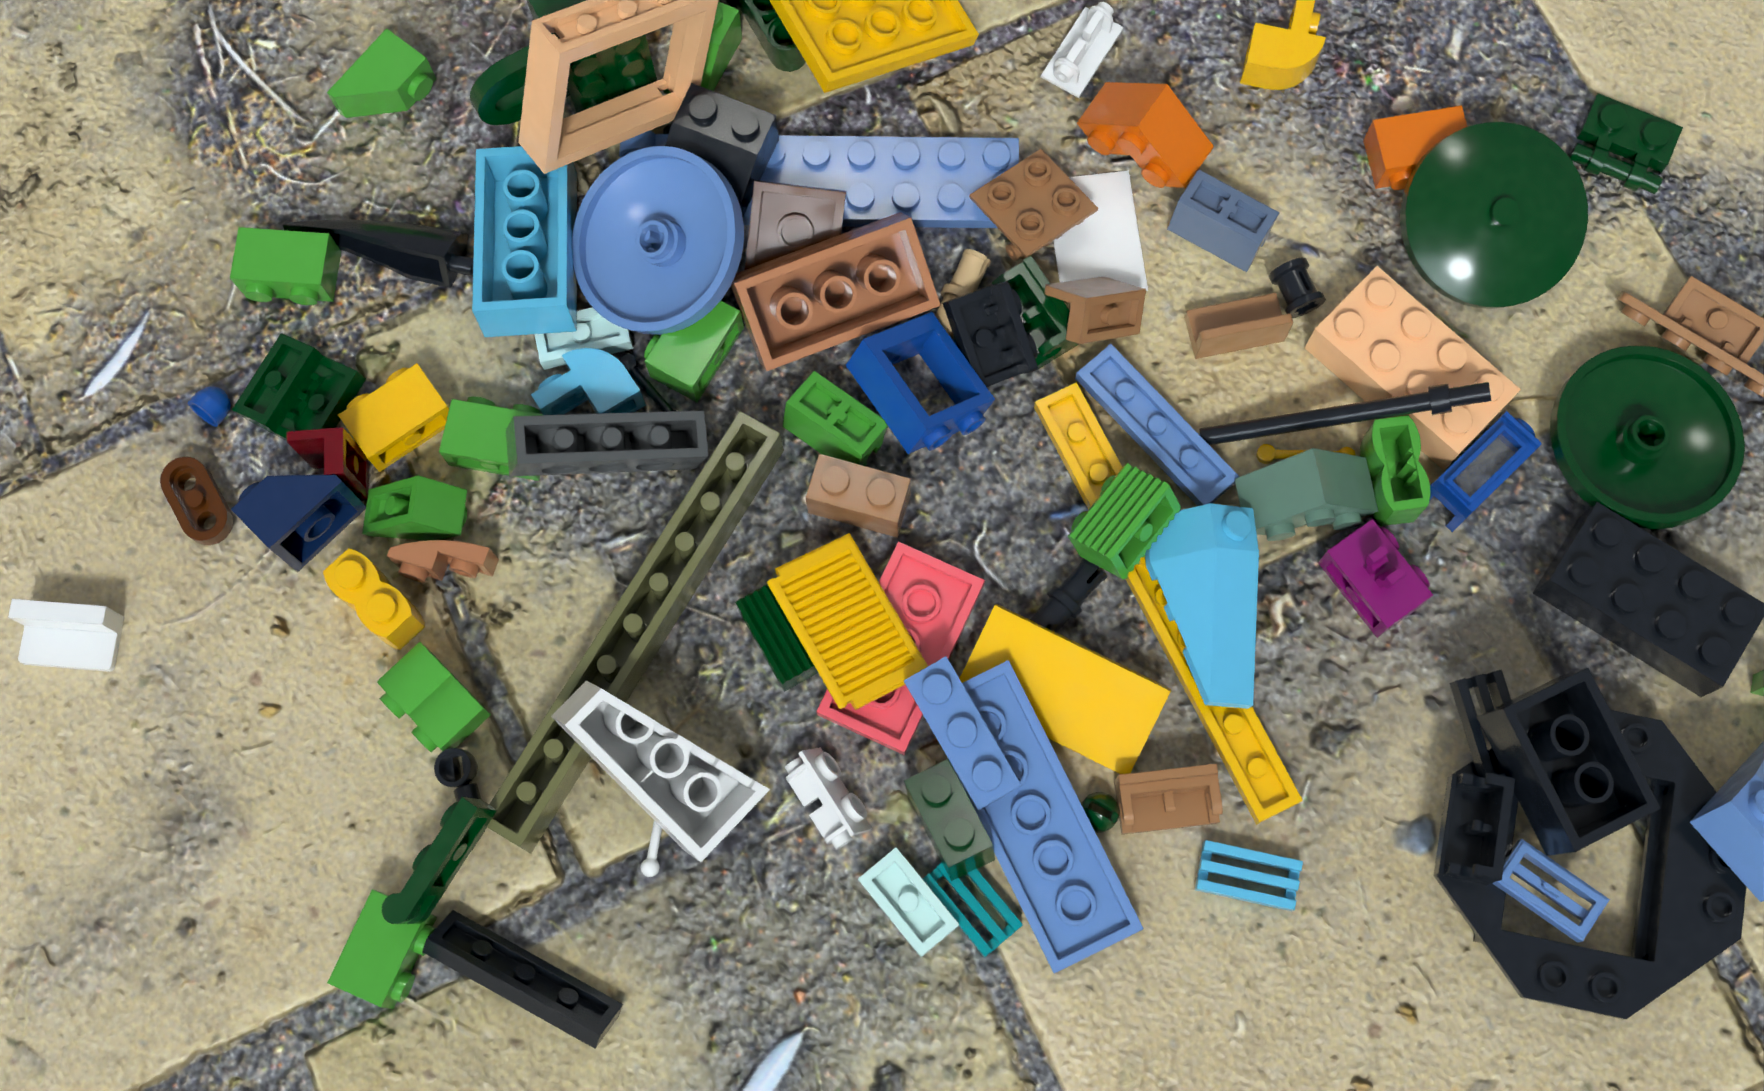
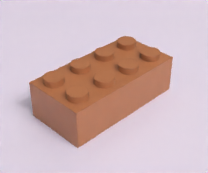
[731,212,941,371]

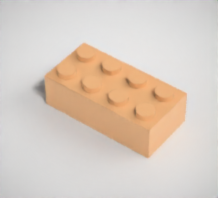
[1305,266,1521,471]

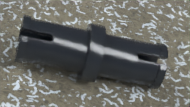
[1030,558,1107,633]

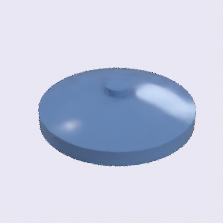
[572,146,744,335]

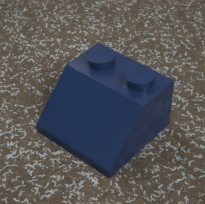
[231,475,366,572]

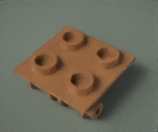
[969,149,1098,261]

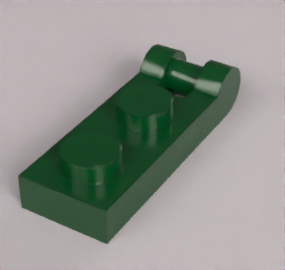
[382,797,497,924]

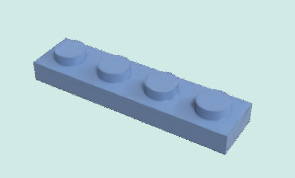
[1075,344,1240,506]

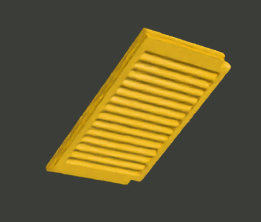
[767,533,928,710]

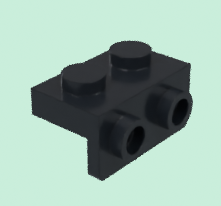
[942,281,1038,387]

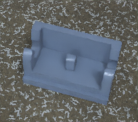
[1167,170,1280,272]

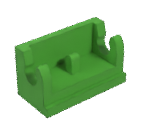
[783,371,888,466]

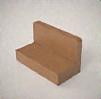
[1045,277,1146,344]
[1184,293,1293,359]

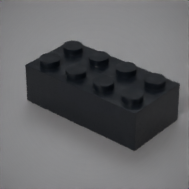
[1533,502,1764,697]

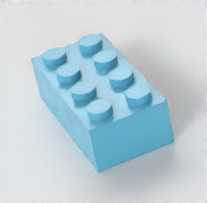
[472,146,577,337]

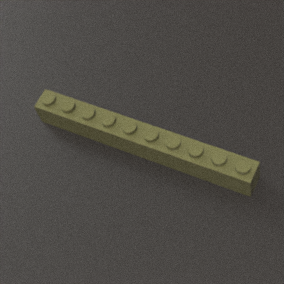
[487,411,784,854]

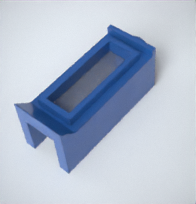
[1429,411,1542,532]

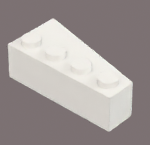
[551,681,770,862]

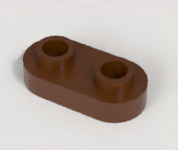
[160,457,233,545]

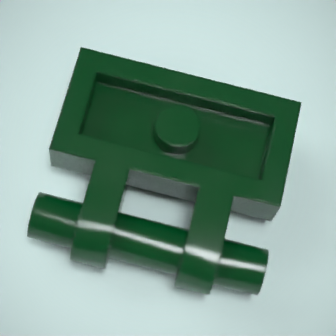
[1569,93,1683,194]

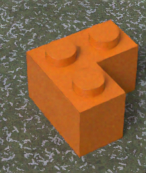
[1077,82,1214,188]

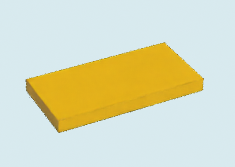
[959,604,1171,774]

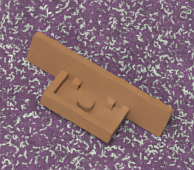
[1617,276,1764,398]

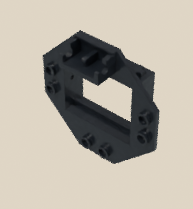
[1433,710,1747,1020]

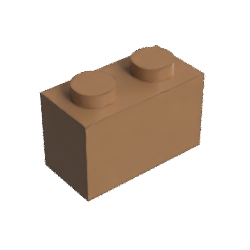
[805,454,911,538]

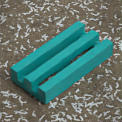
[922,863,1023,958]

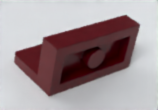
[287,427,369,501]

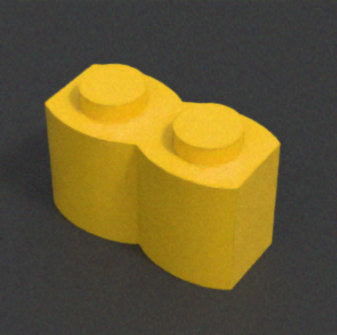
[323,548,425,650]

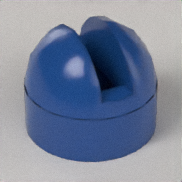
[188,386,231,427]

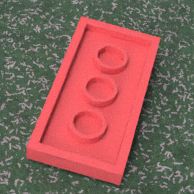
[816,541,985,755]

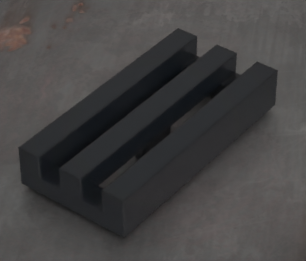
[1449,669,1511,778]

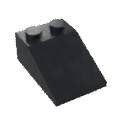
[665,83,779,217]

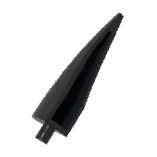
[283,220,474,288]

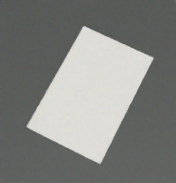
[1053,170,1148,291]

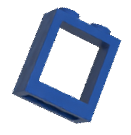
[846,312,995,454]

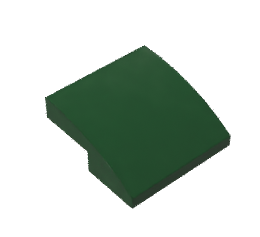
[232,333,366,441]

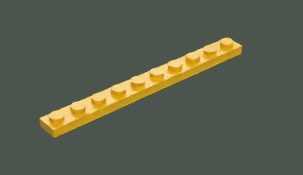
[1034,382,1303,825]

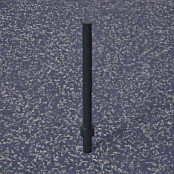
[1200,382,1491,445]

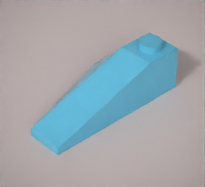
[1145,503,1259,709]

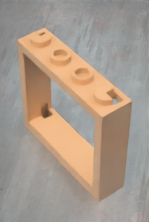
[518,0,719,174]

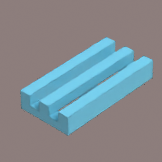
[1195,840,1303,911]

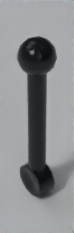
[619,354,679,412]

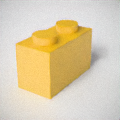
[338,363,449,472]

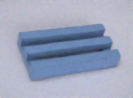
[1493,839,1610,943]

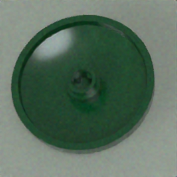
[1400,122,1588,309]
[1550,346,1745,529]

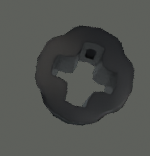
[1269,257,1326,318]

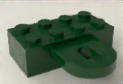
[470,0,657,125]

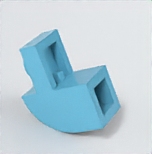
[531,348,646,415]

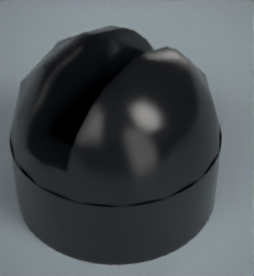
[434,748,478,788]

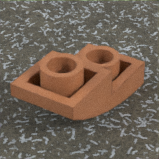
[387,540,499,583]

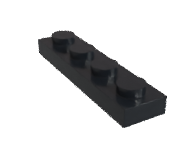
[423,910,623,1049]

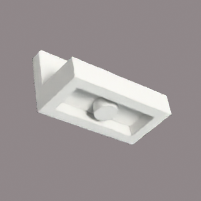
[8,599,124,672]

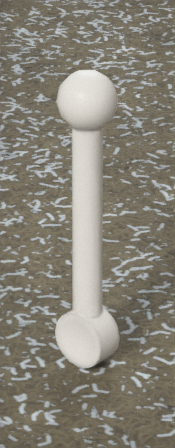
[640,821,662,877]

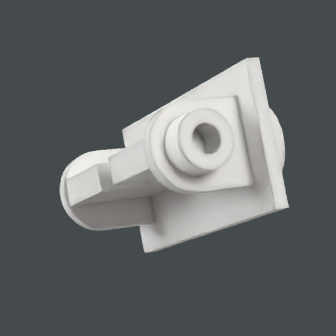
[1041,2,1124,98]
[785,747,872,850]

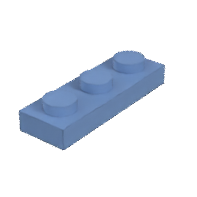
[904,656,1021,811]

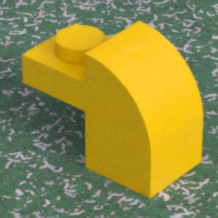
[1240,0,1326,90]

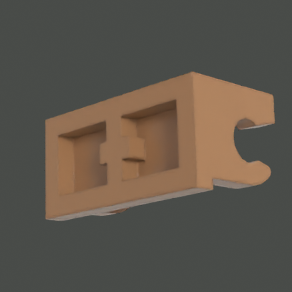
[1114,764,1223,835]

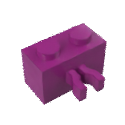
[1318,519,1433,638]

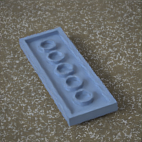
[947,660,1144,973]

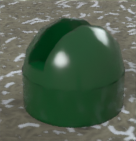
[1081,792,1119,833]

